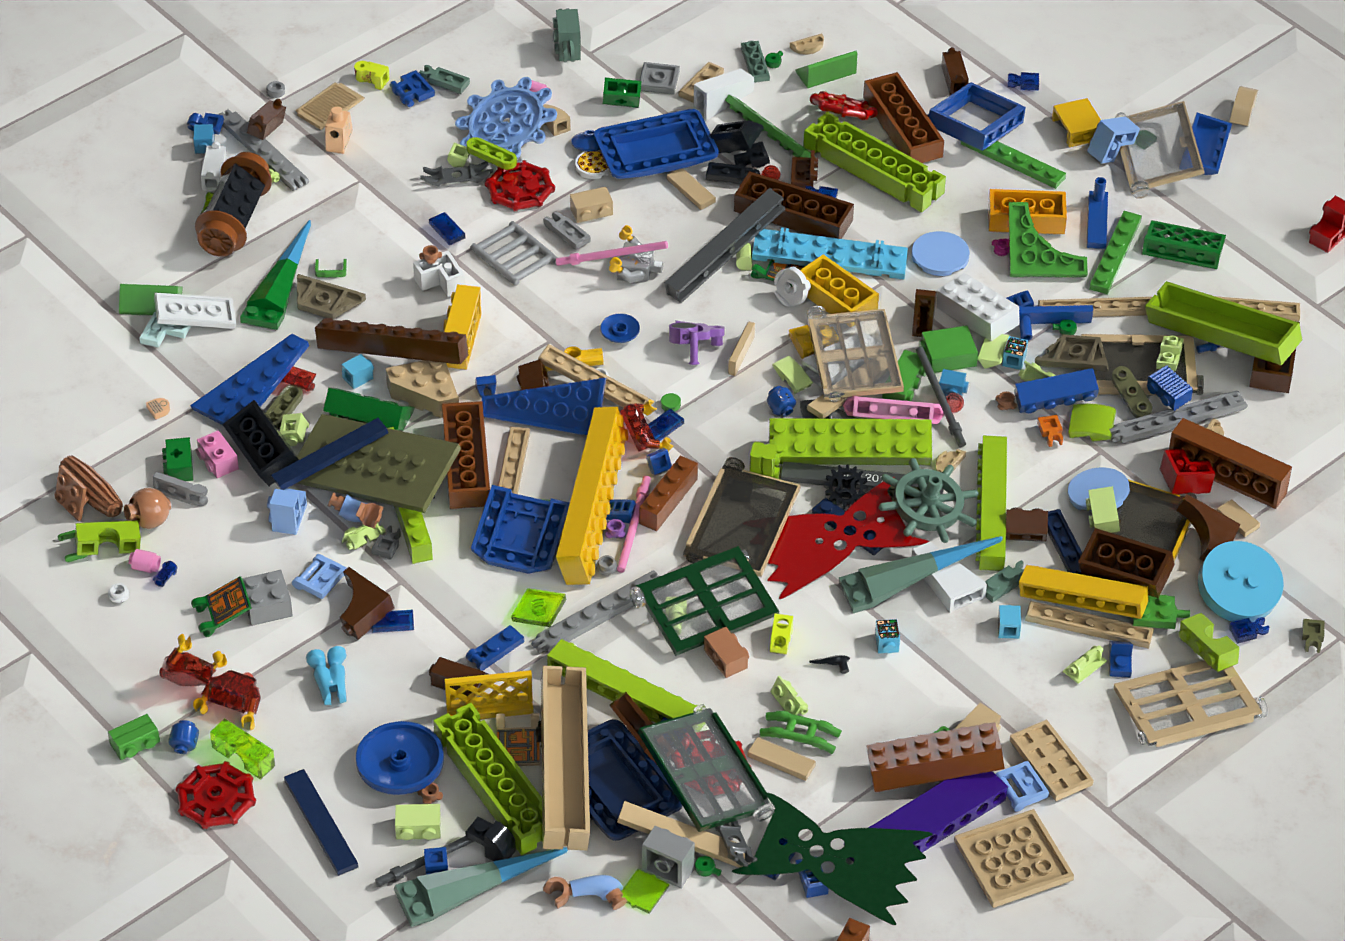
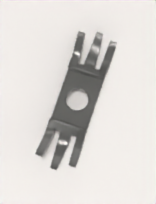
[420,161,493,187]
[714,812,757,866]

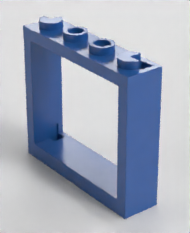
[927,82,1026,151]

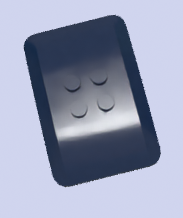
[588,719,683,841]

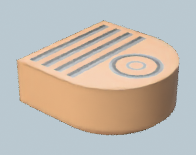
[146,398,170,420]

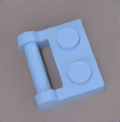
[292,554,347,599]
[996,761,1049,812]

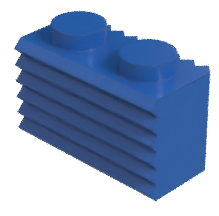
[1147,365,1193,411]

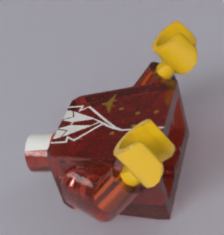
[620,400,674,452]
[159,634,227,686]
[193,670,261,730]

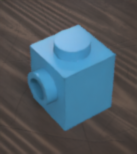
[193,124,215,154]
[939,369,969,401]

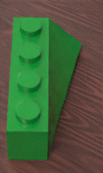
[323,387,415,430]

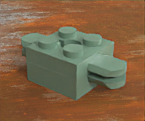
[553,8,581,62]

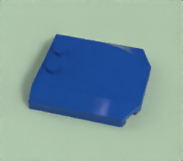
[471,485,570,574]

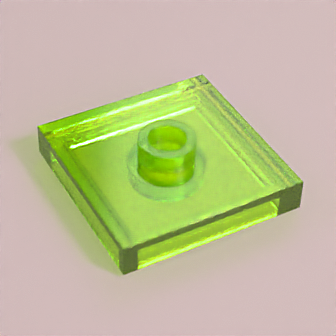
[511,588,567,627]

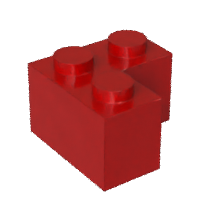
[1309,195,1345,253]
[1160,449,1215,495]

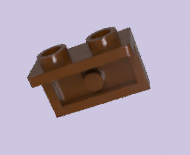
[791,150,818,189]

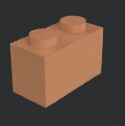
[704,627,749,678]

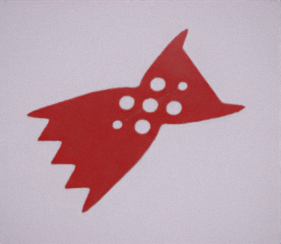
[743,477,930,599]

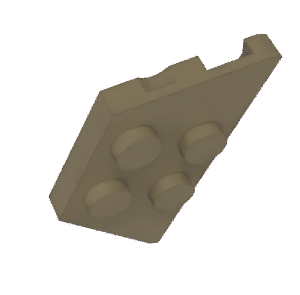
[297,274,366,319]
[1035,334,1109,371]

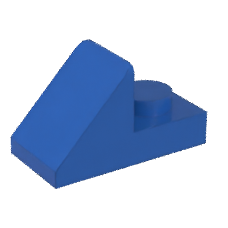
[1109,641,1133,678]

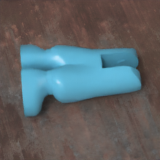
[306,646,347,705]

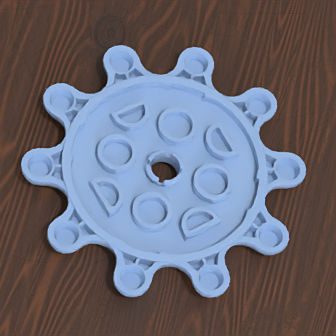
[455,77,557,161]

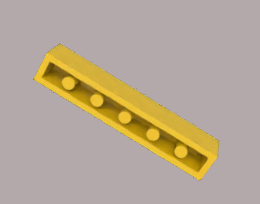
[1019,565,1148,619]

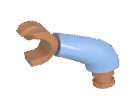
[327,492,384,529]
[543,875,627,910]

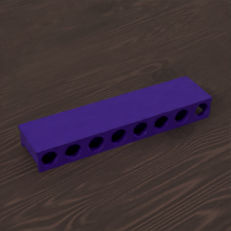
[844,771,1008,862]

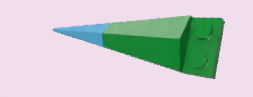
[240,220,311,330]

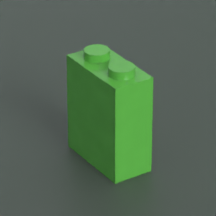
[919,325,978,373]

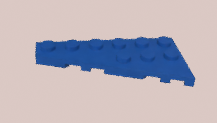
[190,334,309,426]
[482,377,607,435]

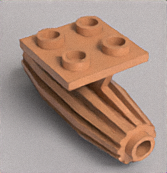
[55,455,123,521]

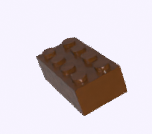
[1249,321,1300,393]
[1078,528,1175,598]

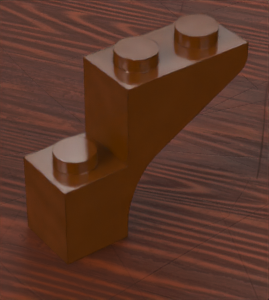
[610,692,674,766]

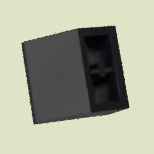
[710,120,764,153]

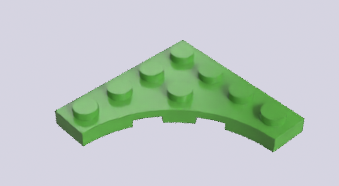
[1008,202,1088,277]

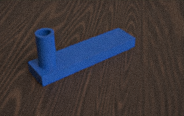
[1087,177,1108,249]
[1019,305,1093,341]

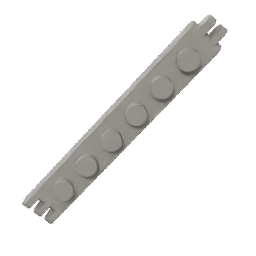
[218,109,309,191]
[1109,391,1248,443]
[531,570,667,653]

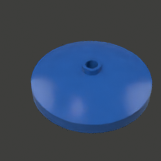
[356,721,444,795]

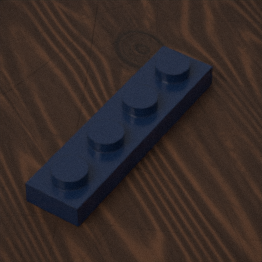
[812,497,884,555]

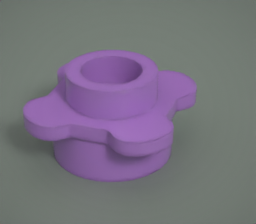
[605,519,626,538]

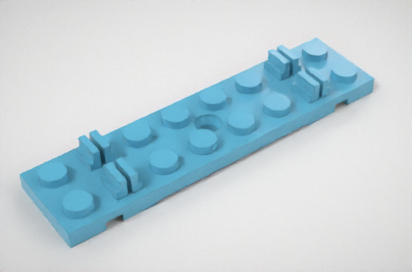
[752,228,908,279]

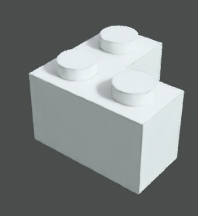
[413,250,465,297]

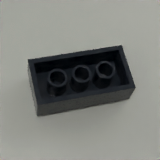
[222,400,300,487]

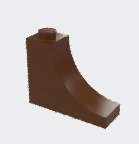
[912,289,937,337]
[1176,494,1241,561]
[340,567,395,640]

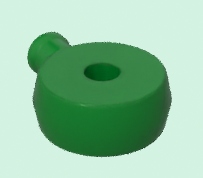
[765,51,783,68]
[1052,319,1077,335]
[694,856,722,877]

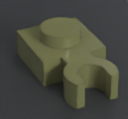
[1302,619,1325,653]

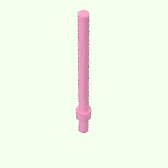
[556,241,668,266]
[617,476,651,573]

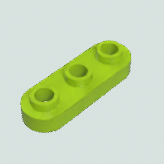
[466,137,517,170]

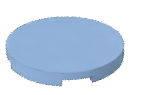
[912,231,970,276]
[1068,467,1130,511]

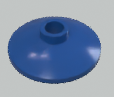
[572,130,600,151]
[601,314,640,343]

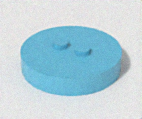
[1198,541,1284,623]

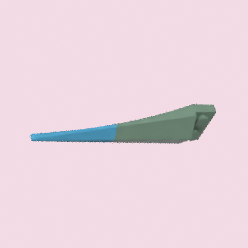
[839,536,1002,614]
[394,847,568,927]

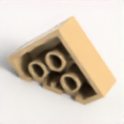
[386,360,459,418]

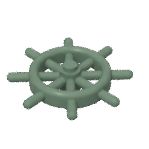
[879,458,979,543]

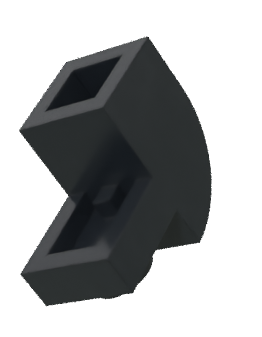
[466,817,516,861]

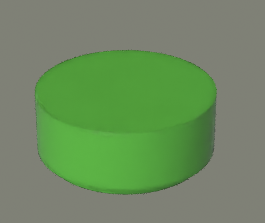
[661,393,681,412]

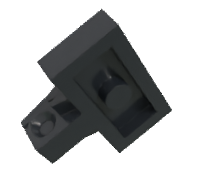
[733,141,770,168]

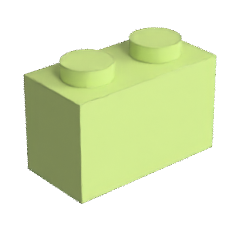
[1085,486,1120,533]
[395,804,441,840]

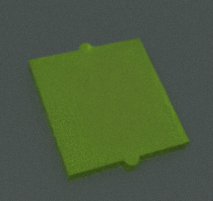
[621,869,669,914]

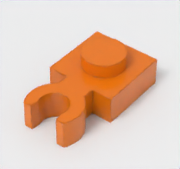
[1037,415,1063,447]

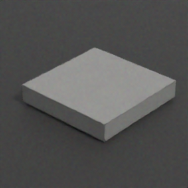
[639,62,680,94]

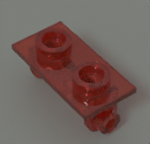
[281,366,316,392]

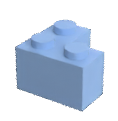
[1087,116,1140,164]
[267,488,307,535]

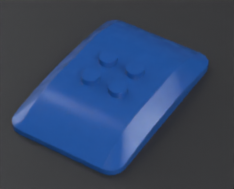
[594,109,719,179]

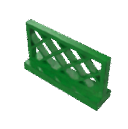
[1142,220,1226,269]

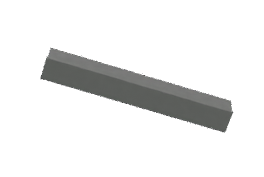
[664,188,785,303]

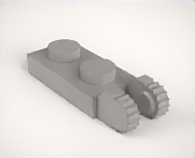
[543,211,591,250]
[153,472,208,506]

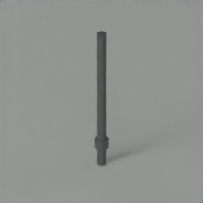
[916,347,966,447]
[375,836,474,887]

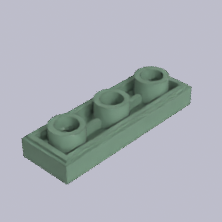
[741,41,770,83]

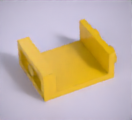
[1052,98,1101,148]

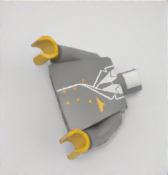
[609,225,663,283]

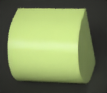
[447,143,470,167]
[736,243,752,270]

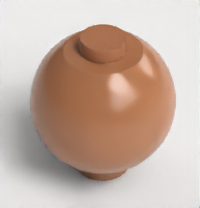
[124,488,171,529]

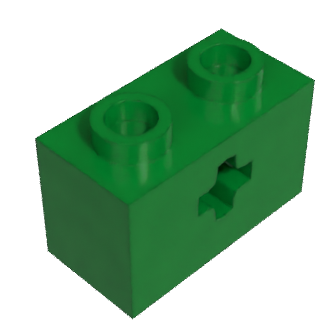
[602,77,642,108]
[162,437,193,481]

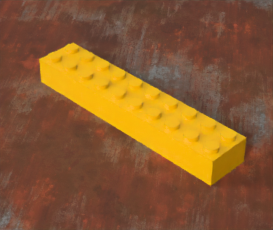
[556,407,628,585]

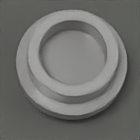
[596,555,617,575]

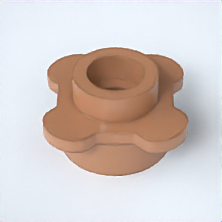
[419,245,442,264]
[995,391,1017,410]
[417,782,443,804]

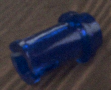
[153,561,178,587]

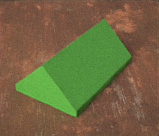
[795,50,858,88]
[119,284,183,315]

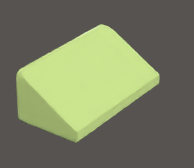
[978,334,1009,369]

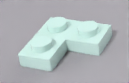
[140,312,191,348]

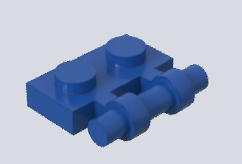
[390,70,435,107]

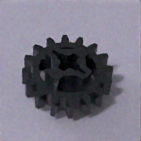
[824,464,868,509]

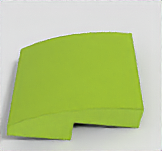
[1068,403,1116,441]

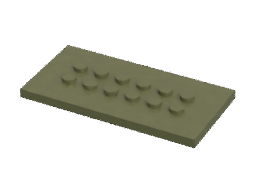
[296,414,461,513]

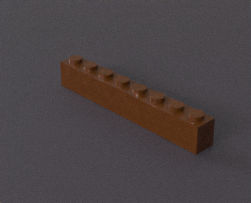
[315,318,469,365]

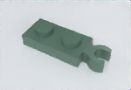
[419,65,470,94]
[985,560,1024,603]

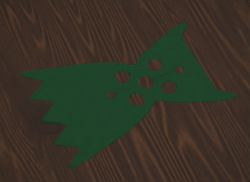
[732,793,933,925]

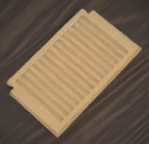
[296,82,365,130]

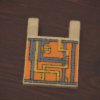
[496,713,540,766]

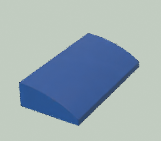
[1179,112,1232,175]

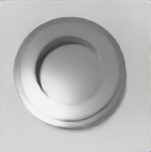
[266,81,285,98]

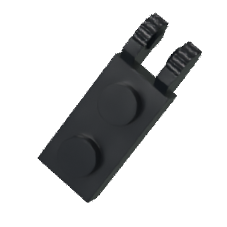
[706,162,760,184]

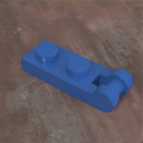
[466,625,524,671]

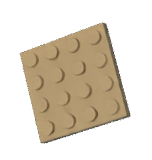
[954,809,1074,908]

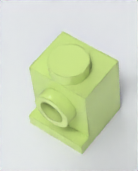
[279,413,309,446]

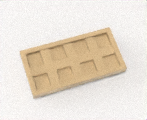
[1009,720,1094,801]

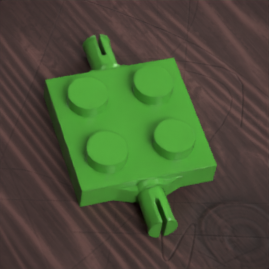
[1131,595,1190,629]

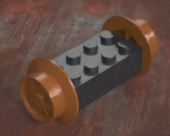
[195,152,272,257]

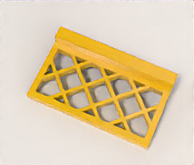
[445,670,534,719]

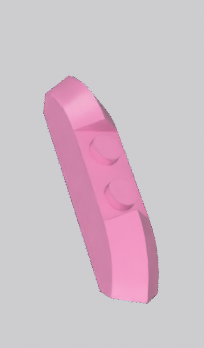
[843,396,944,424]

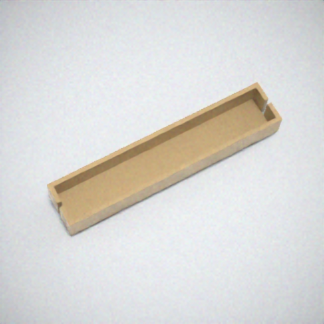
[541,666,590,851]

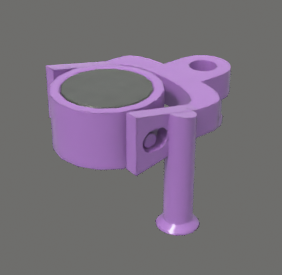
[669,320,725,365]

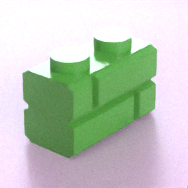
[108,714,160,760]

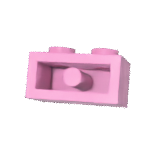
[196,430,239,478]

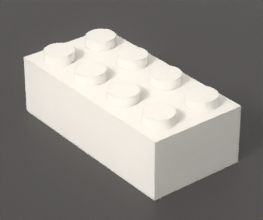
[936,273,1020,341]

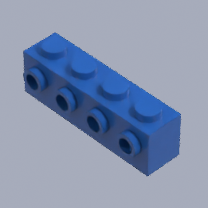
[1014,368,1099,414]

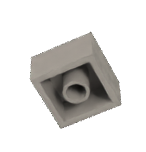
[243,570,293,626]
[642,826,695,889]

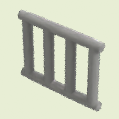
[470,221,558,286]

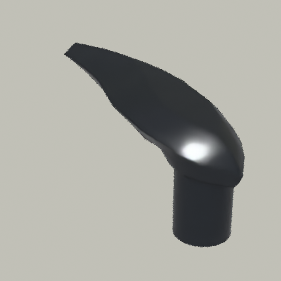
[809,655,850,674]

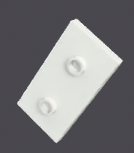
[154,293,236,329]

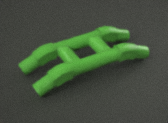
[760,711,842,754]

